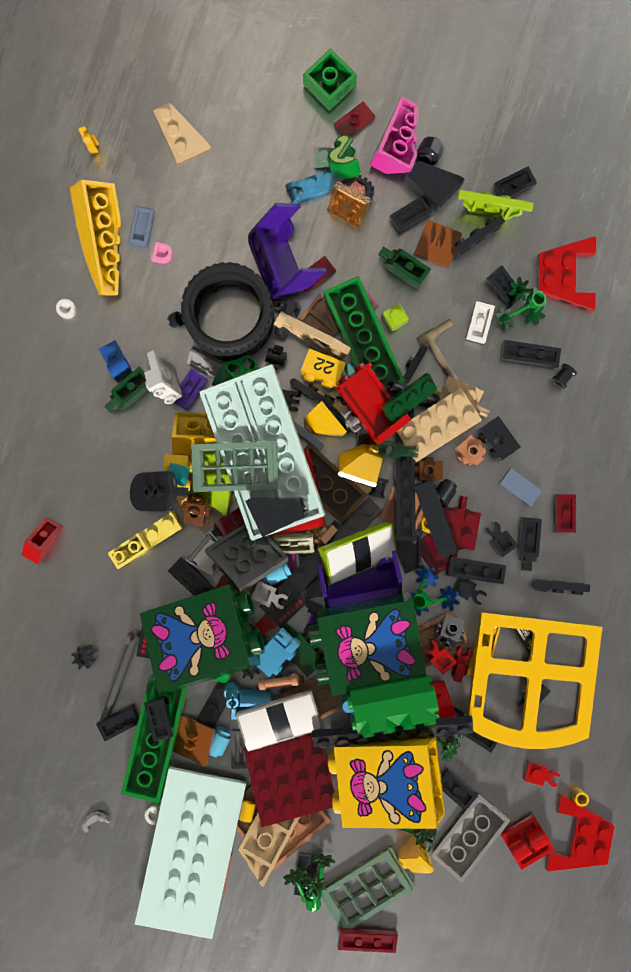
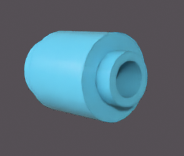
[263,563,292,586]
[209,726,231,757]

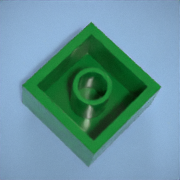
[303,48,357,111]

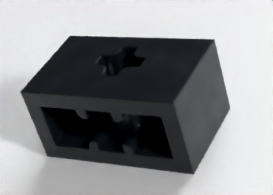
[477,416,521,462]

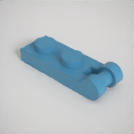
[285,170,341,204]

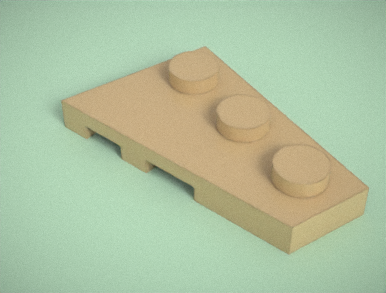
[153,103,211,164]

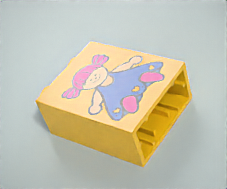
[328,736,445,829]

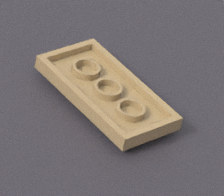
[397,388,482,462]

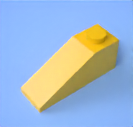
[397,835,434,873]

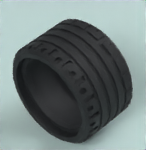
[181,262,274,361]

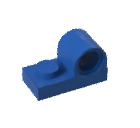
[99,340,133,383]

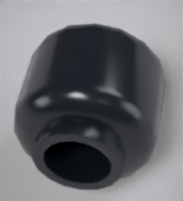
[417,136,444,166]

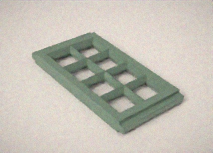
[191,441,279,492]
[321,846,416,928]

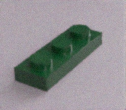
[381,373,438,423]

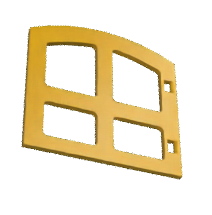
[467,612,602,749]

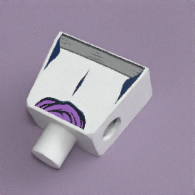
[186,532,223,576]

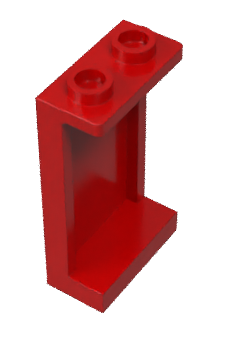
[335,362,411,444]

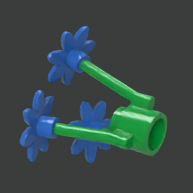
[411,565,460,617]

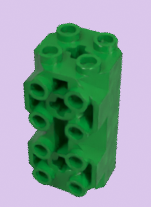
[346,675,439,738]

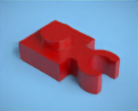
[423,639,457,675]
[523,761,560,787]

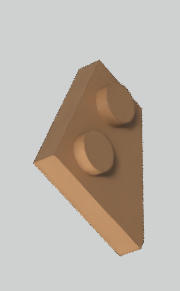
[298,293,338,346]

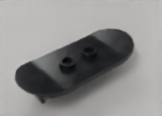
[130,471,189,511]

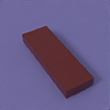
[337,928,398,953]

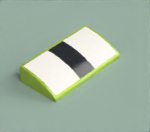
[318,522,396,585]

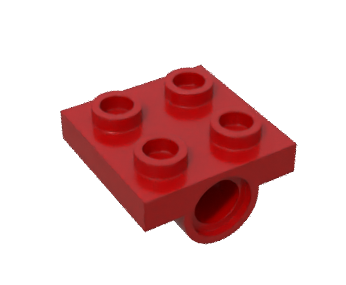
[500,814,555,870]

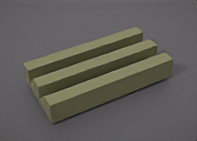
[274,533,315,554]

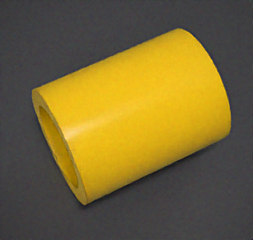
[570,788,589,806]
[239,800,256,822]

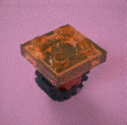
[327,175,374,228]

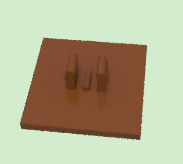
[414,219,462,268]
[174,715,215,767]

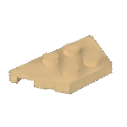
[238,812,300,887]

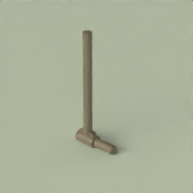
[417,319,459,380]

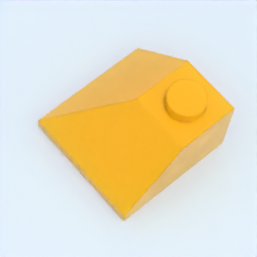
[303,401,347,438]
[338,444,383,487]

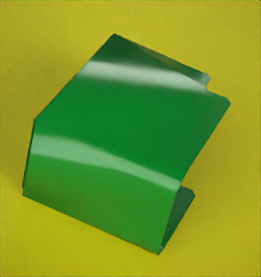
[212,355,260,386]

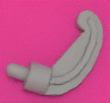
[82,811,110,833]

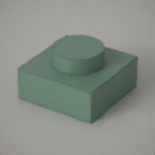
[314,147,334,169]

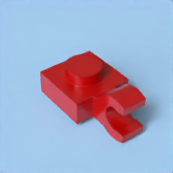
[451,646,472,683]

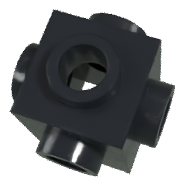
[434,614,465,648]

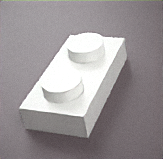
[466,301,495,344]

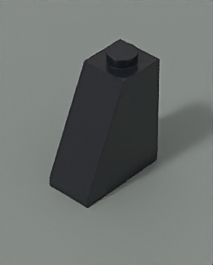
[404,161,465,212]
[245,497,309,537]

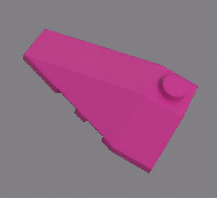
[369,96,418,174]

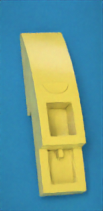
[108,511,184,569]

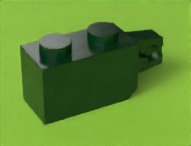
[378,246,431,290]
[104,366,149,413]
[280,623,325,678]

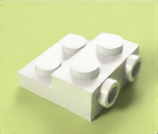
[145,350,182,404]

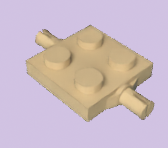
[433,376,490,418]

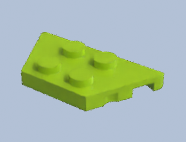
[458,190,534,220]
[192,451,231,515]

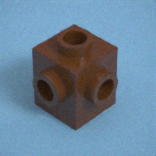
[415,457,443,482]
[182,494,211,527]

